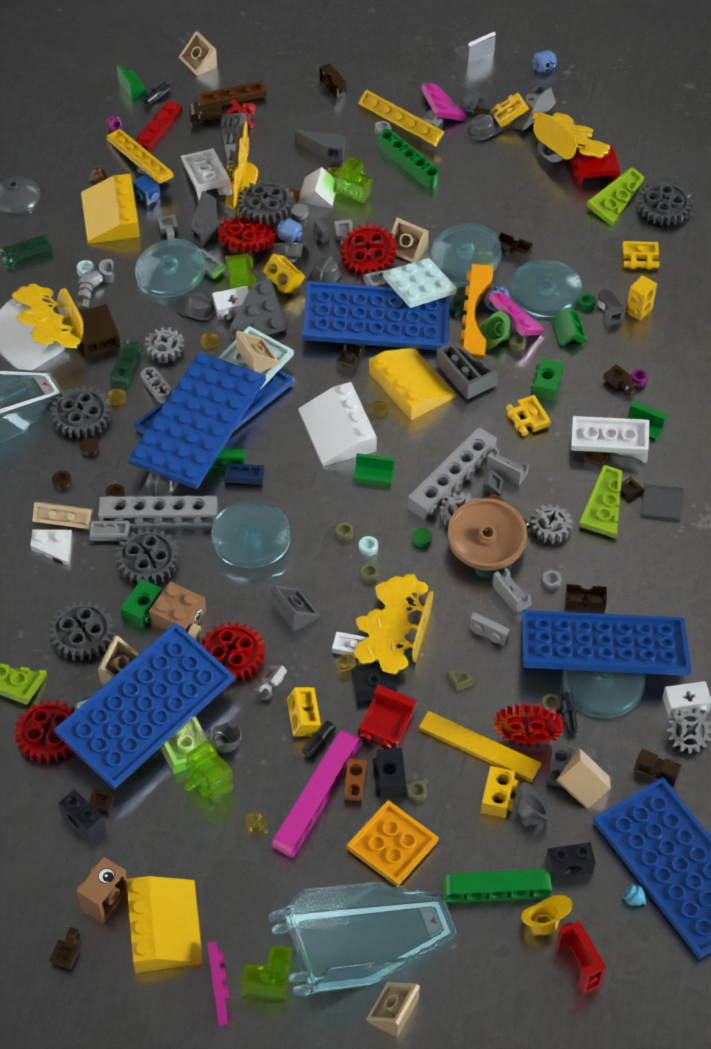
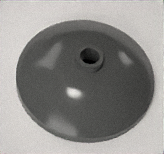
[0,175,41,215]

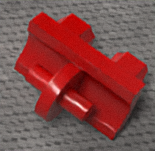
[226,99,256,129]

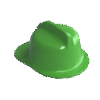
[479,311,513,350]

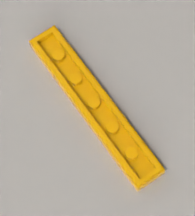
[358,89,444,147]
[106,129,174,184]
[419,711,542,783]

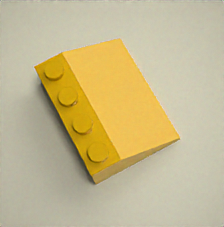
[81,173,140,244]
[369,348,457,421]
[126,876,203,973]

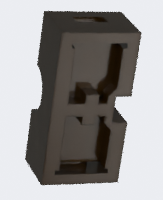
[319,63,347,98]
[493,232,533,263]
[337,342,366,373]
[565,584,607,611]
[634,749,682,787]

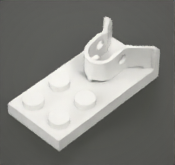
[181,148,232,202]
[571,416,649,463]

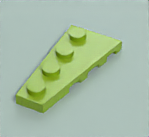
[586,167,645,227]
[579,465,622,538]
[0,664,47,705]

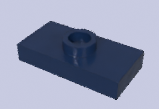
[224,463,264,485]

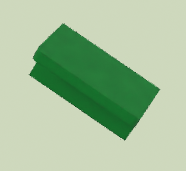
[117,64,147,99]
[552,307,587,346]
[626,401,668,441]
[210,449,246,469]
[353,453,394,487]

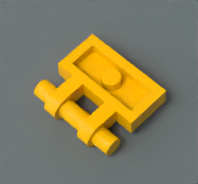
[490,92,529,128]
[622,241,660,270]
[505,395,551,436]

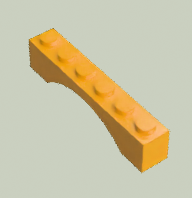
[460,264,493,361]

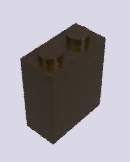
[79,304,121,356]

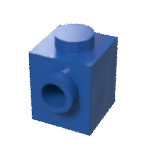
[133,174,160,205]

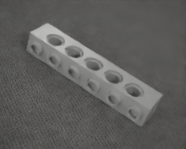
[407,427,497,520]
[99,495,218,527]

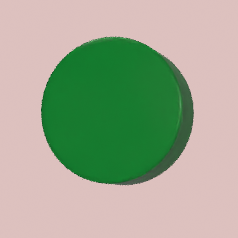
[577,293,596,311]
[412,528,432,548]

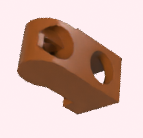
[344,759,367,802]

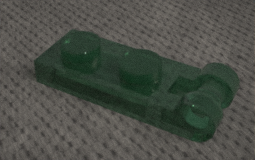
[0,234,52,266]
[109,340,144,386]

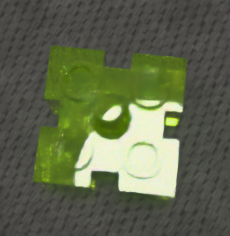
[183,740,234,804]

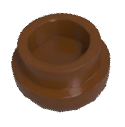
[89,167,108,184]

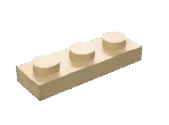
[32,501,93,529]

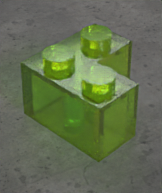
[333,156,373,203]
[225,253,256,290]
[240,945,294,1001]

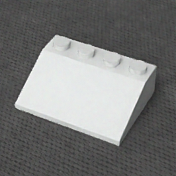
[0,298,68,376]
[298,382,377,466]

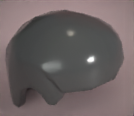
[208,722,243,753]

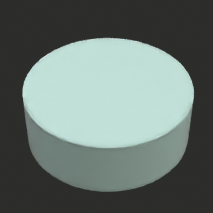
[76,260,95,277]
[359,536,378,556]

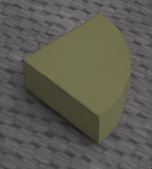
[447,670,475,692]

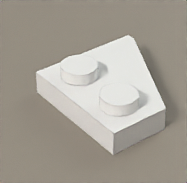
[30,530,73,565]

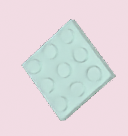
[383,258,457,308]
[218,326,294,390]

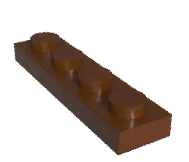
[198,81,266,106]

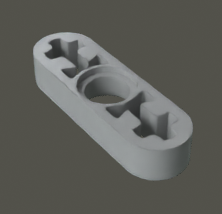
[140,367,172,404]

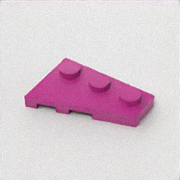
[421,83,467,121]
[488,292,545,336]
[207,941,229,1025]

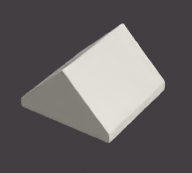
[298,167,338,208]

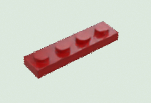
[135,101,183,152]

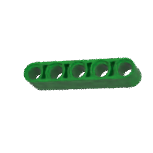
[379,129,439,189]
[442,869,552,902]

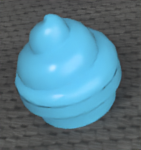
[623,884,646,907]

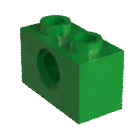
[530,358,564,402]
[120,579,163,629]

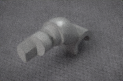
[77,259,114,310]

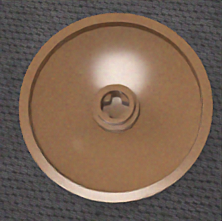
[448,498,527,570]

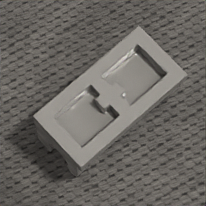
[486,448,529,485]
[492,568,532,614]

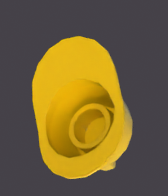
[521,895,573,936]

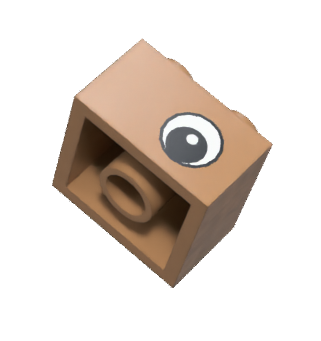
[149,582,206,633]
[77,857,127,924]

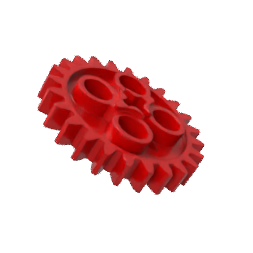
[218,215,275,253]
[340,223,397,277]
[200,621,265,683]
[14,699,75,764]
[494,703,563,746]

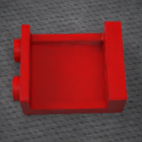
[570,146,621,185]
[357,685,417,749]
[556,920,606,994]

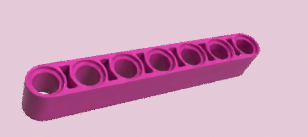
[272,730,361,857]

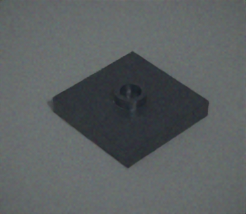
[351,663,397,705]

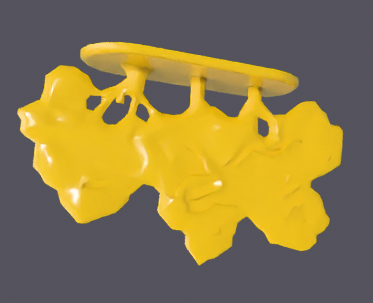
[532,112,610,160]
[226,121,258,211]
[12,283,83,348]
[354,574,433,674]

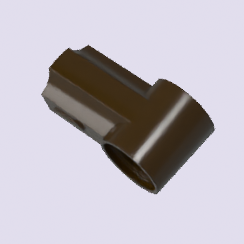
[189,102,222,125]

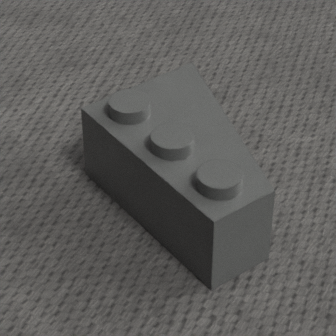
[436,342,499,399]

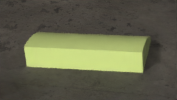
[161,716,214,774]

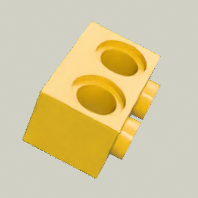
[262,254,305,294]
[626,275,657,320]
[287,687,321,737]
[481,766,518,818]

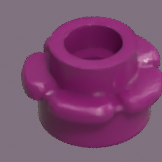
[106,116,122,132]
[630,369,648,386]

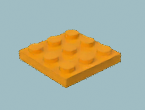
[347,800,439,887]

